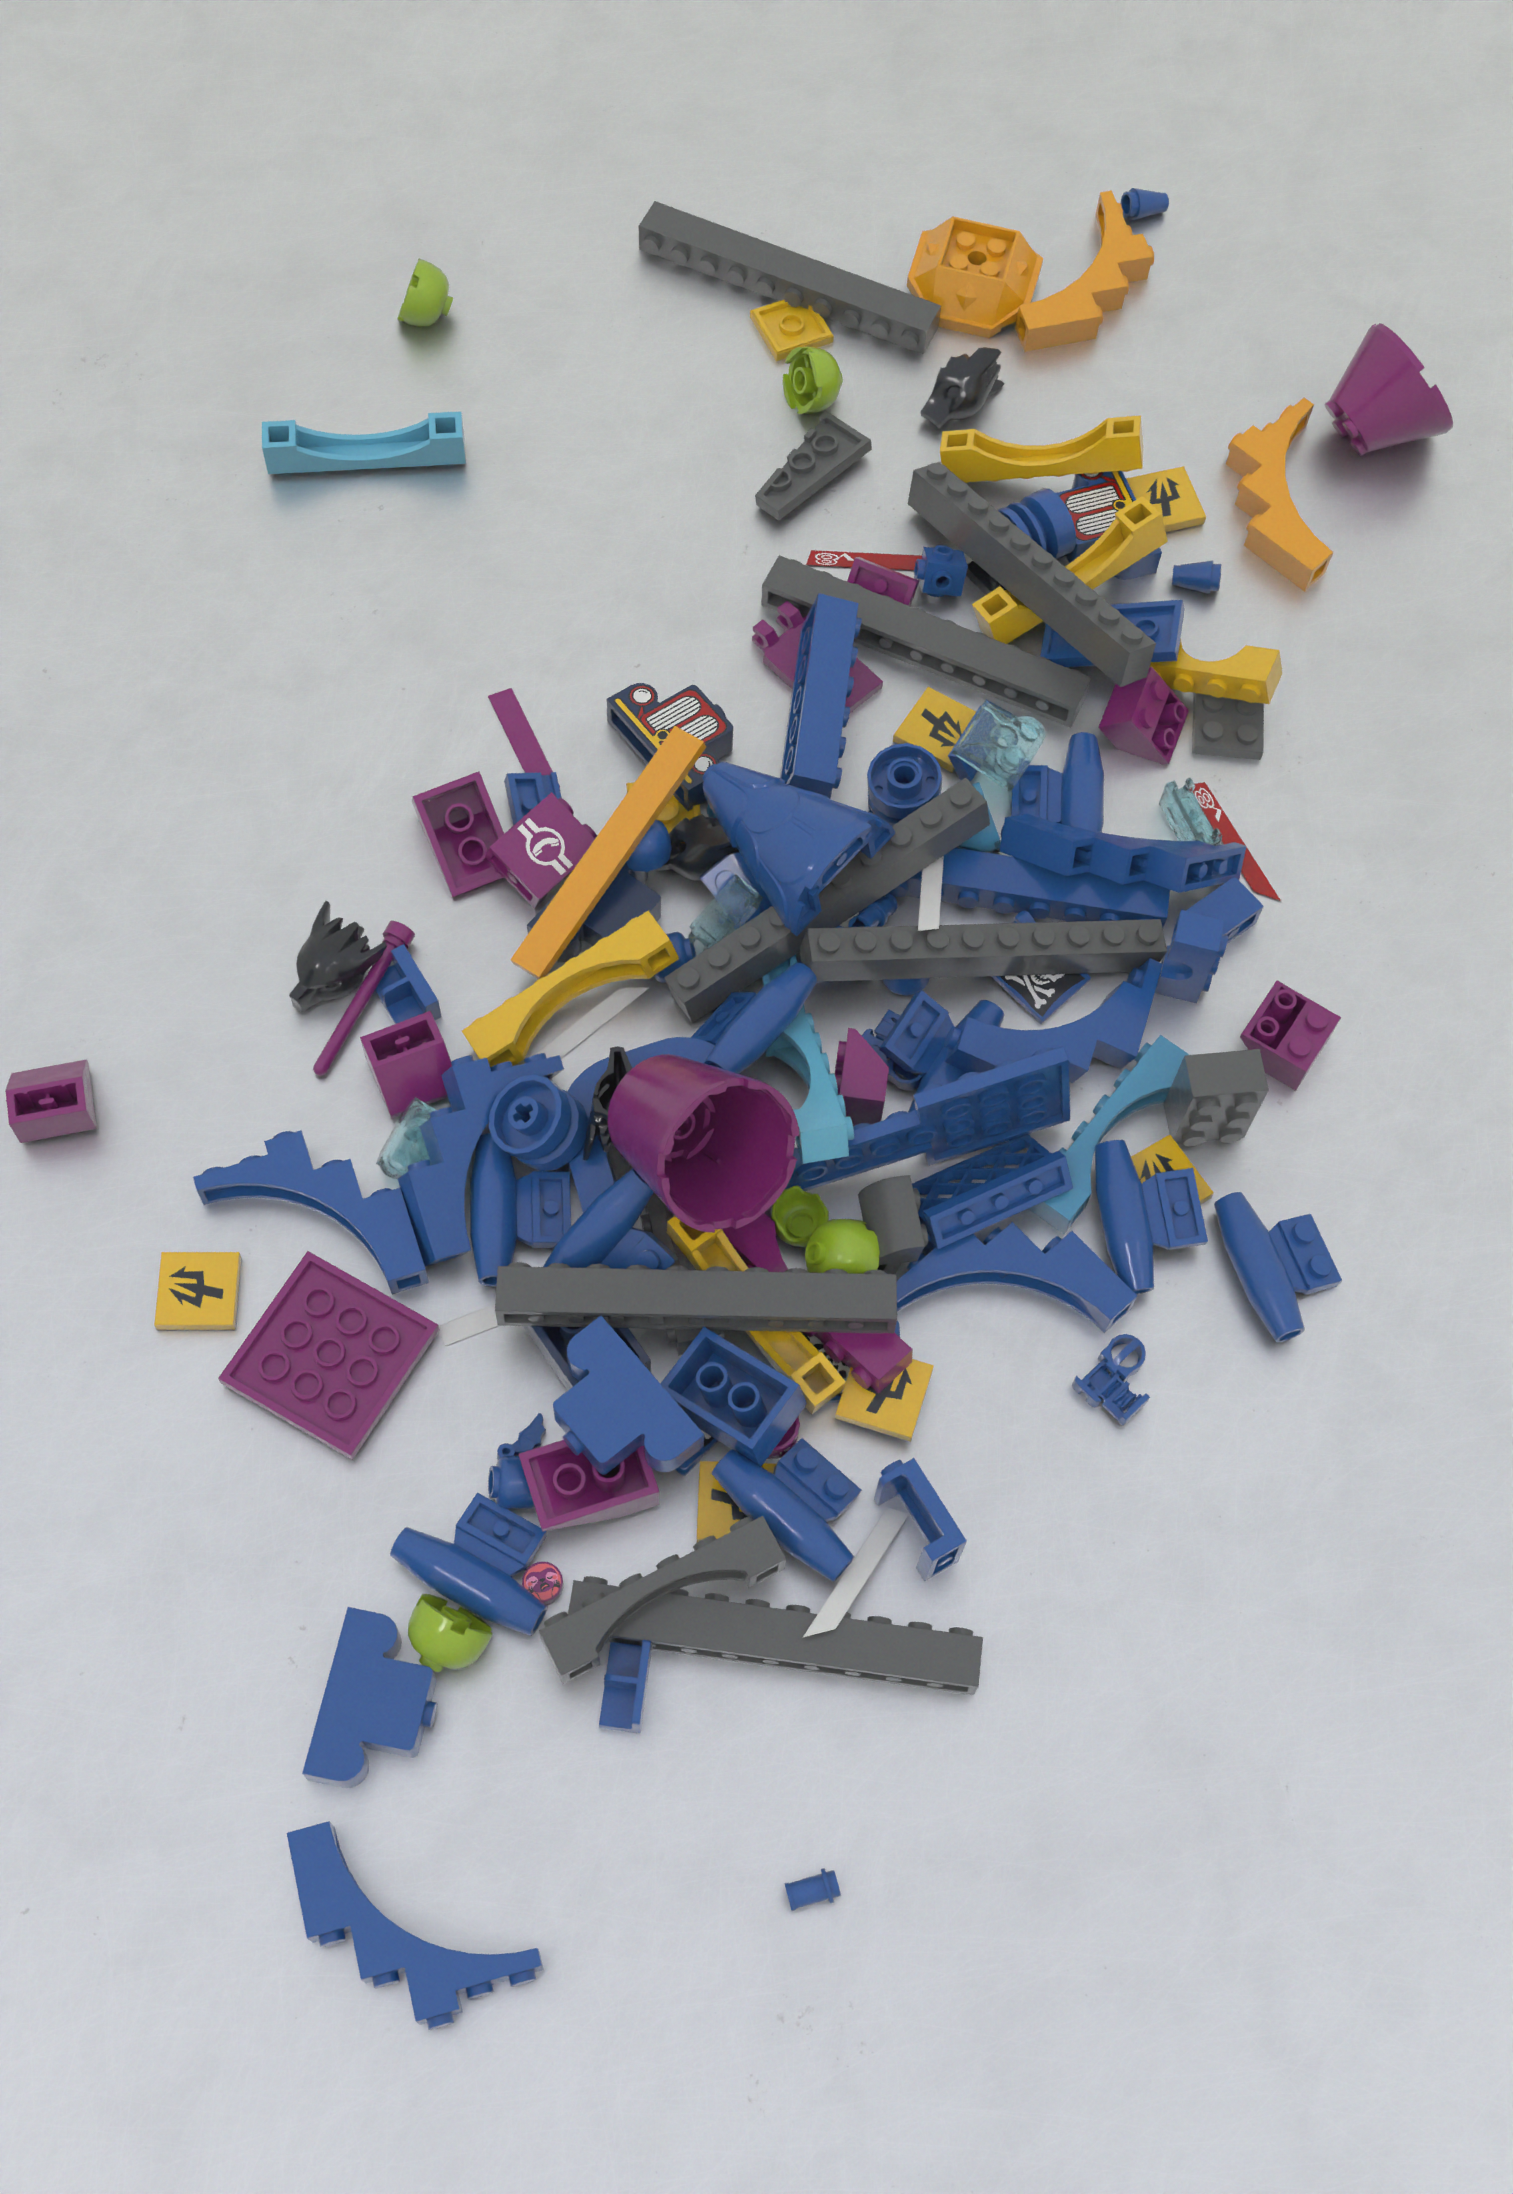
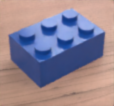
[661,1327,807,1466]

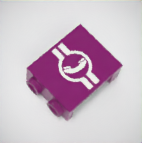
[485,792,597,908]

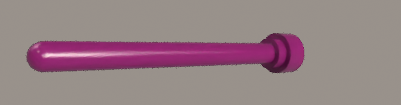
[313,921,415,1076]

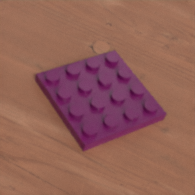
[218,1251,440,1460]

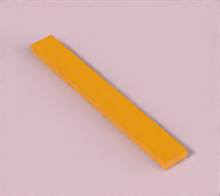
[510,726,706,979]

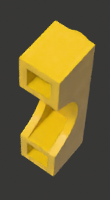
[1150,638,1282,704]

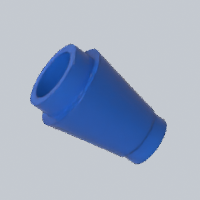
[1120,188,1169,221]
[1172,560,1222,594]

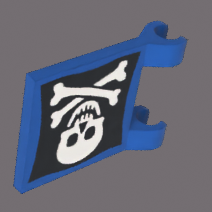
[991,910,1091,1024]

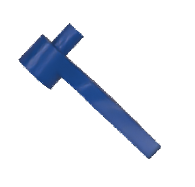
[497,1413,546,1460]

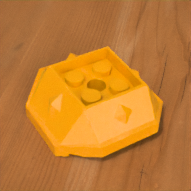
[907,216,1043,338]

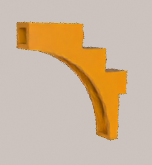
[1015,190,1154,352]
[1226,397,1333,592]

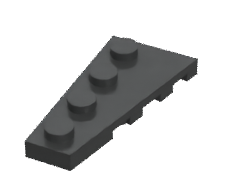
[755,410,872,520]

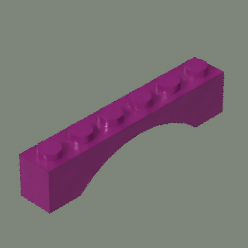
[722,1213,913,1394]

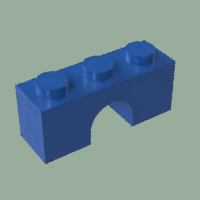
[1155,910,1228,1003]

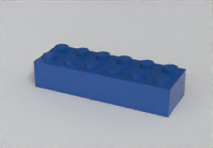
[780,593,862,799]

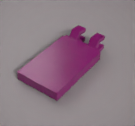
[752,601,883,713]

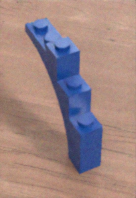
[398,1053,564,1267]
[193,1130,429,1295]
[897,1222,1138,1333]
[287,1821,544,2030]

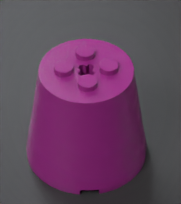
[608,1054,799,1233]

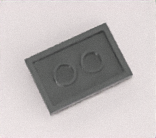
[1192,693,1264,760]

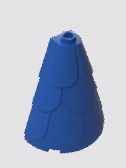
[703,762,895,936]

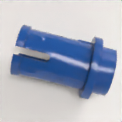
[784,1868,841,1911]

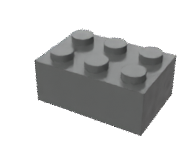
[1164,1049,1269,1146]

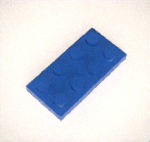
[1040,600,1185,667]

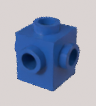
[914,545,968,597]

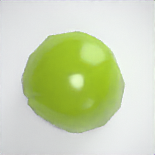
[771,1186,829,1247]

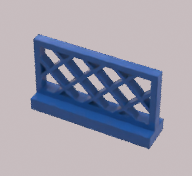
[912,1134,1073,1249]

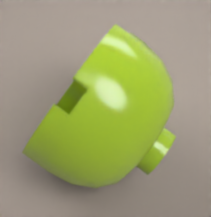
[397,258,453,327]
[783,347,843,414]
[805,1219,880,1274]
[408,1594,493,1672]

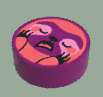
[522,1562,563,1605]

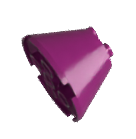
[1324,323,1453,456]

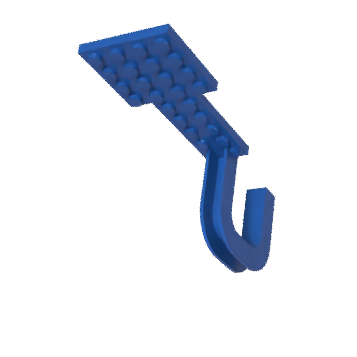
[567,1037,1070,1213]

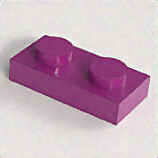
[847,557,919,607]

